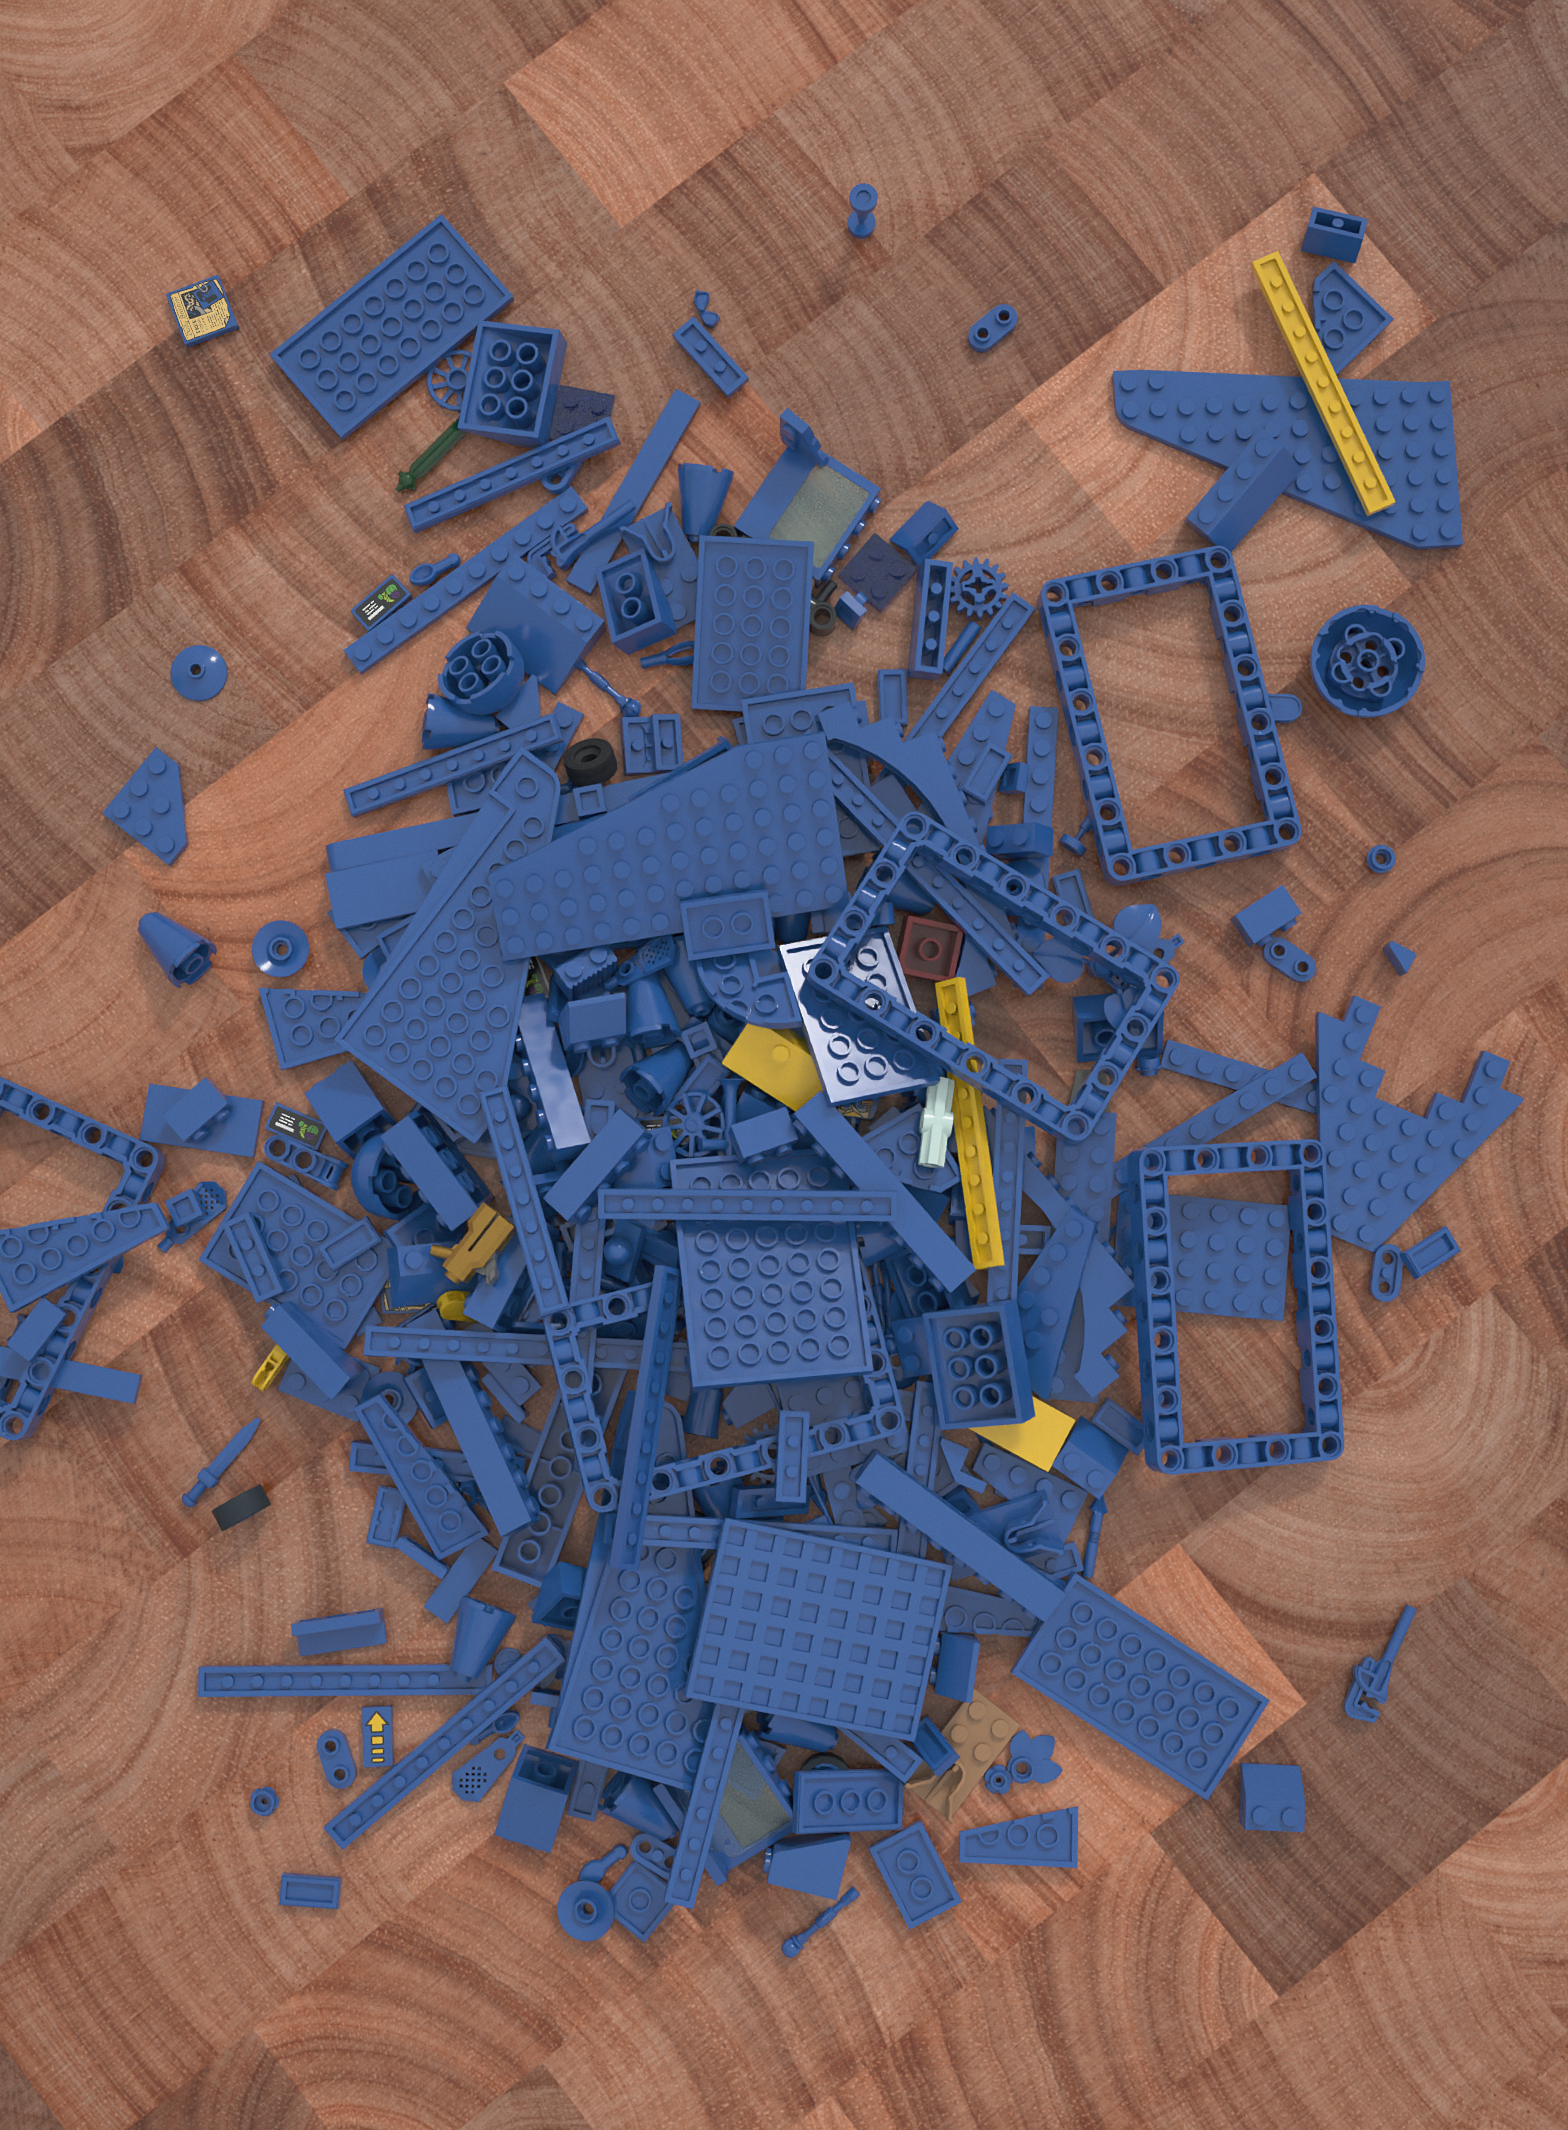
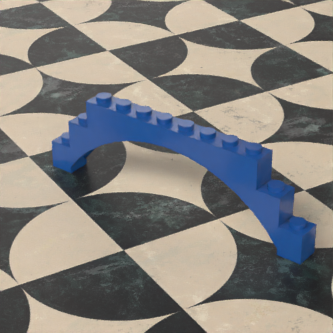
[814,701,1019,1026]
[868,1105,1134,1399]

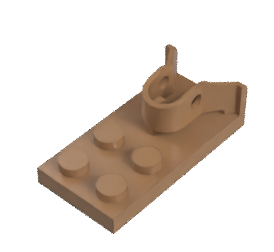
[903,1688,1021,1823]

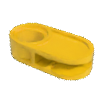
[437,1291,478,1322]
[251,1344,289,1392]

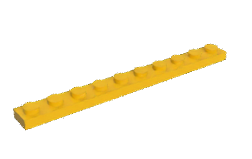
[1251,251,1395,517]
[935,977,1005,1270]

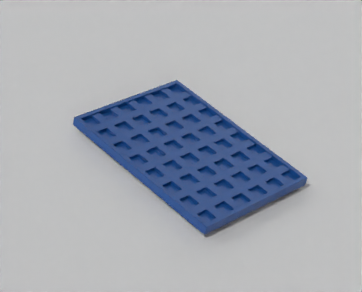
[684,1517,953,1742]

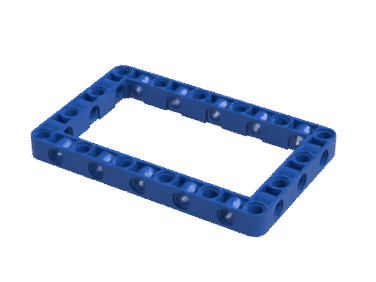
[1037,546,1302,886]
[807,812,1180,1145]
[0,1077,166,1441]
[1127,1139,1344,1475]
[543,1240,905,1513]

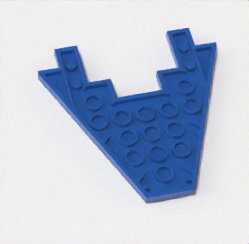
[1315,996,1524,1252]

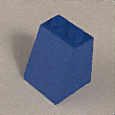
[304,1060,398,1160]
[494,1744,579,1853]
[763,1832,851,1901]

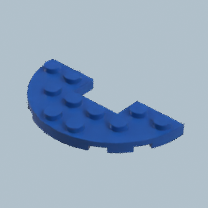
[695,918,802,1029]

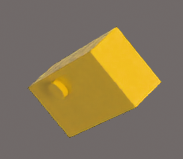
[722,1023,824,1111]
[968,1396,1075,1472]

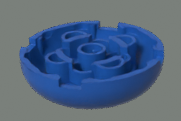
[1310,605,1425,718]

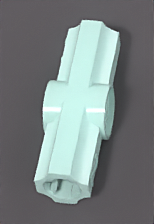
[918,1077,955,1168]

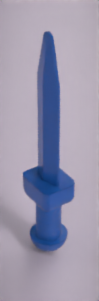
[182,1418,261,1507]

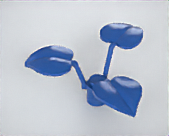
[1033,904,1161,1036]

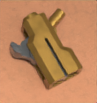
[430,1202,517,1285]

